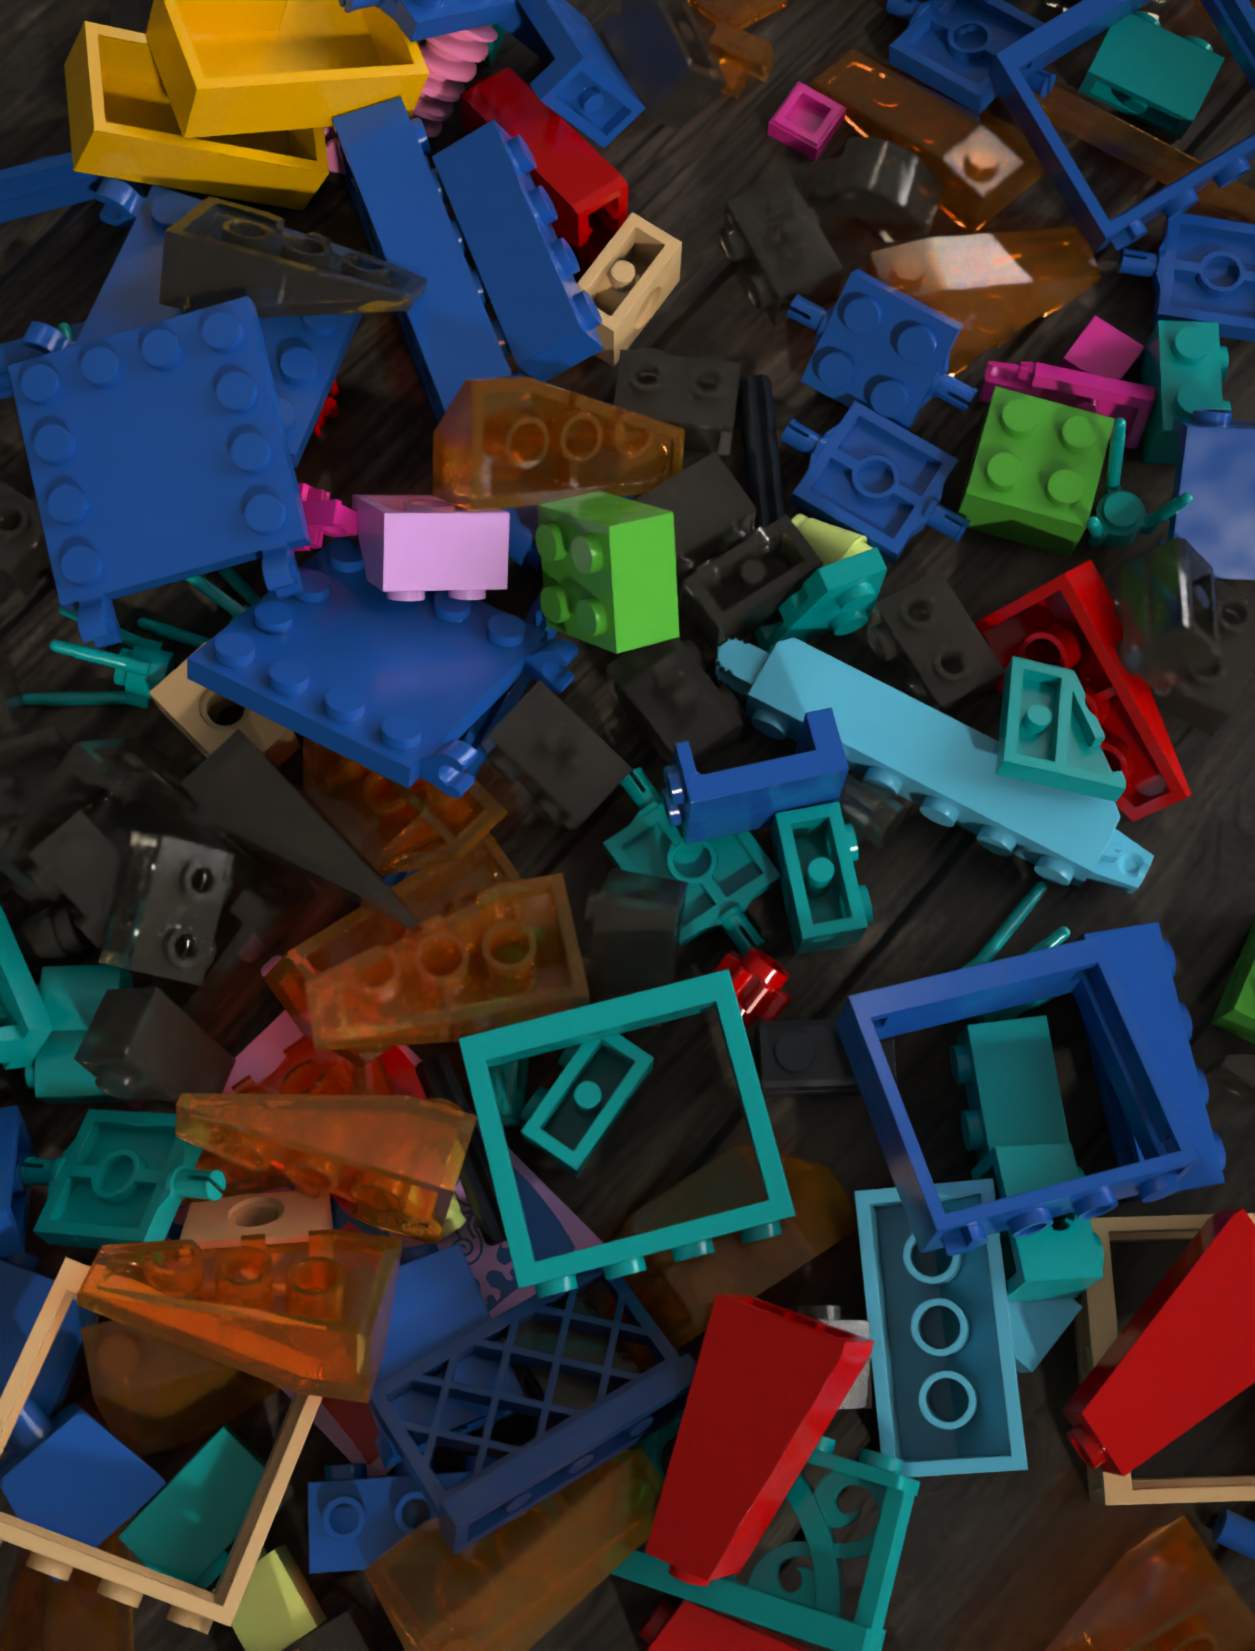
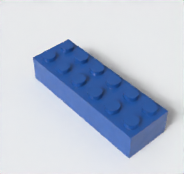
[332,97,534,483]

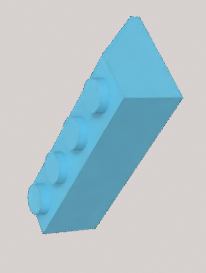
[854,1178,1028,1477]

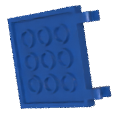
[22,177,381,468]
[7,296,312,649]
[187,537,579,798]

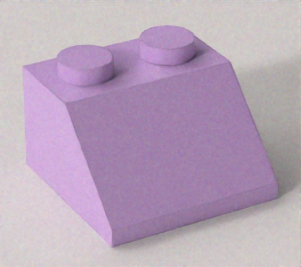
[352,495,510,601]

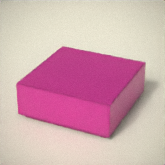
[767,81,847,161]
[1059,315,1145,380]

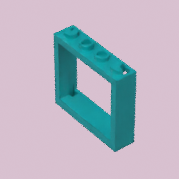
[459,969,796,1299]

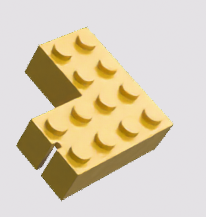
[145,0,429,139]
[64,21,329,211]

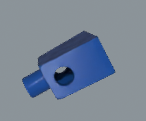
[0,1396,167,1583]

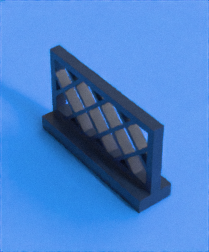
[365,1267,697,1555]

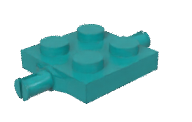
[603,767,781,957]
[20,1109,226,1255]

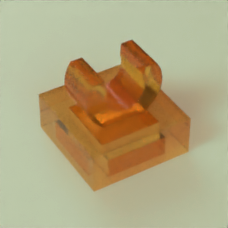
[709,20,775,99]

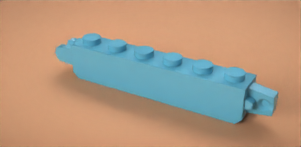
[713,637,1154,894]

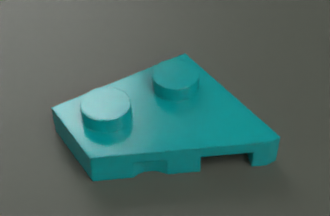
[754,547,887,654]
[996,656,1126,802]

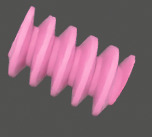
[410,24,498,138]

